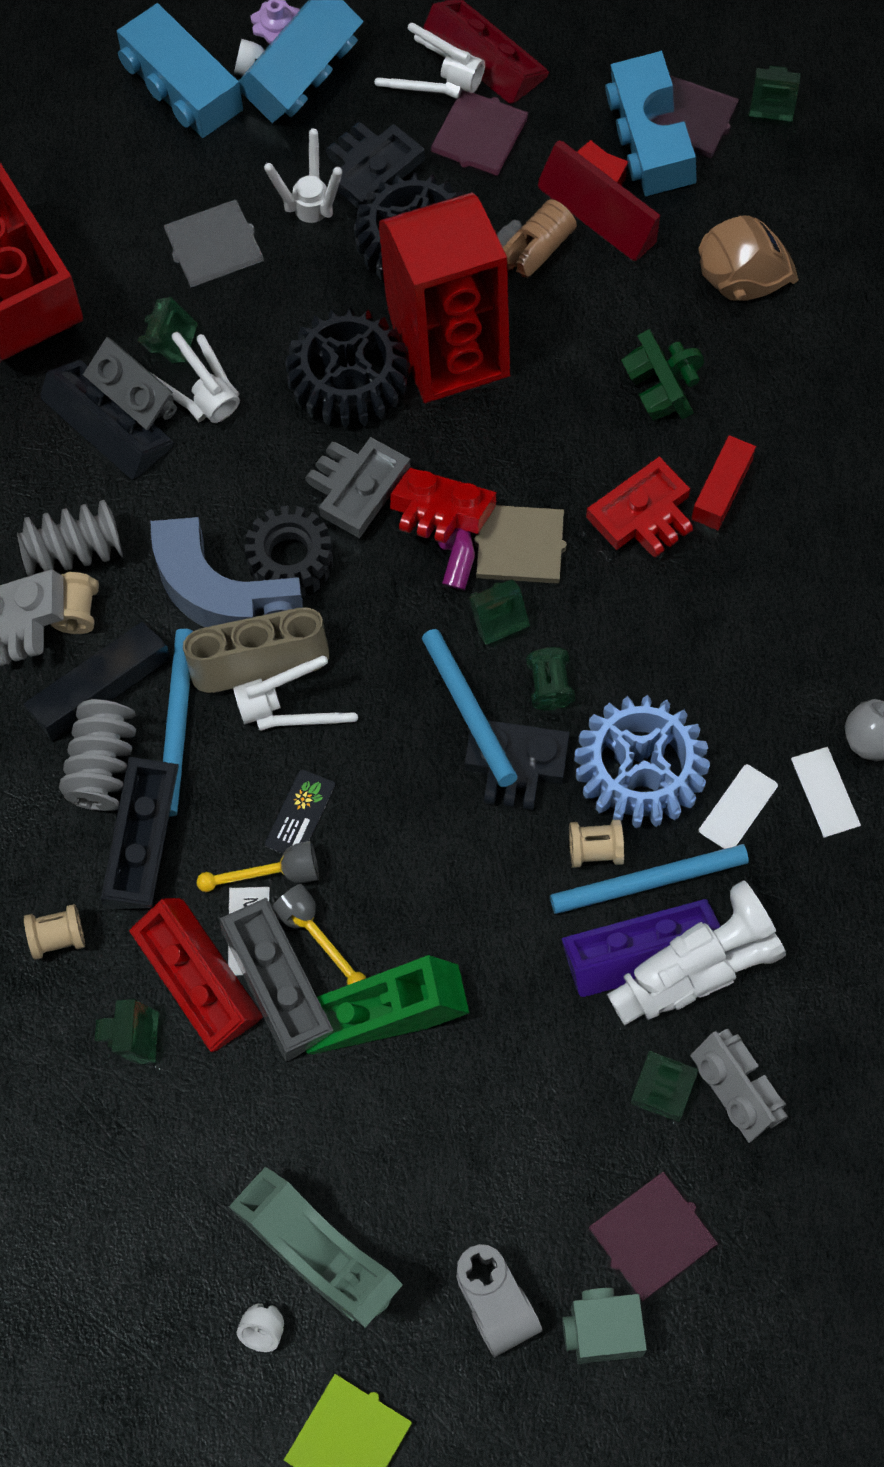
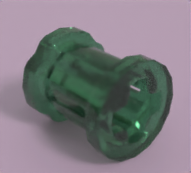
[526,647,575,710]

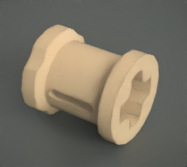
[51,572,99,634]
[569,819,624,868]
[24,904,85,960]

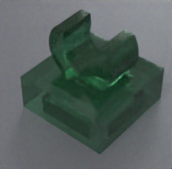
[749,65,800,122]
[138,297,198,363]
[469,579,530,645]
[95,999,159,1064]
[630,1051,699,1122]

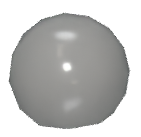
[845,699,884,762]

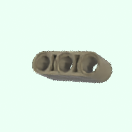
[183,607,329,693]

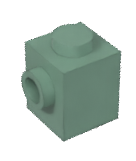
[562,1288,647,1364]

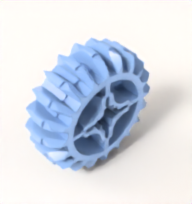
[574,695,710,828]

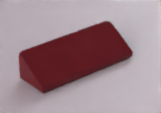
[423,0,549,104]
[538,140,660,261]

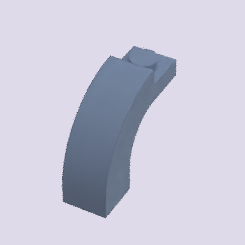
[151,517,303,627]

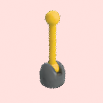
[196,841,319,892]
[272,884,366,985]

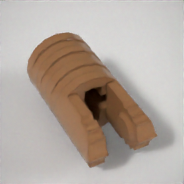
[503,199,577,278]

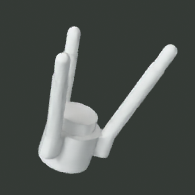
[375,23,485,99]
[264,129,342,223]
[150,332,240,423]
[233,656,358,731]

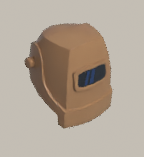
[699,215,798,301]

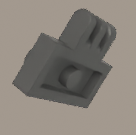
[305,437,410,538]

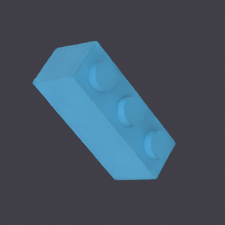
[238,0,364,123]
[117,3,243,138]

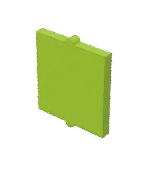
[284,1374,412,1467]

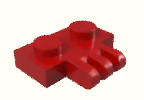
[586,456,693,557]
[390,468,496,543]

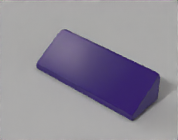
[561,899,721,997]

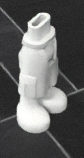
[607,880,786,1026]

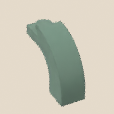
[229,1166,403,1328]

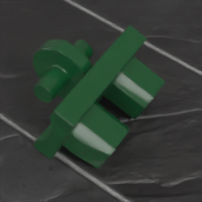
[621,329,704,421]

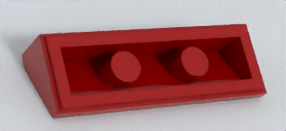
[129,898,263,1052]

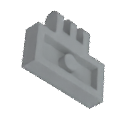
[0,569,64,666]

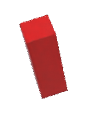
[692,435,756,530]

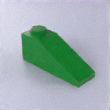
[306,955,469,1055]

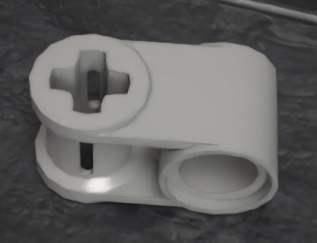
[456,1244,542,1358]

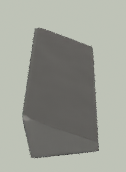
[220,897,333,1062]

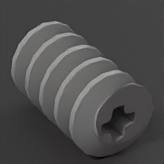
[17,500,123,577]
[59,699,136,811]

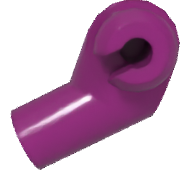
[438,528,475,591]

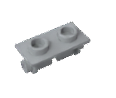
[690,1029,788,1143]

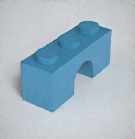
[605,51,696,196]

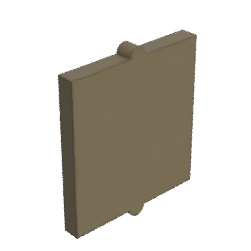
[474,505,567,583]

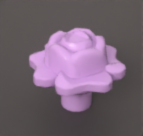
[251,0,299,44]

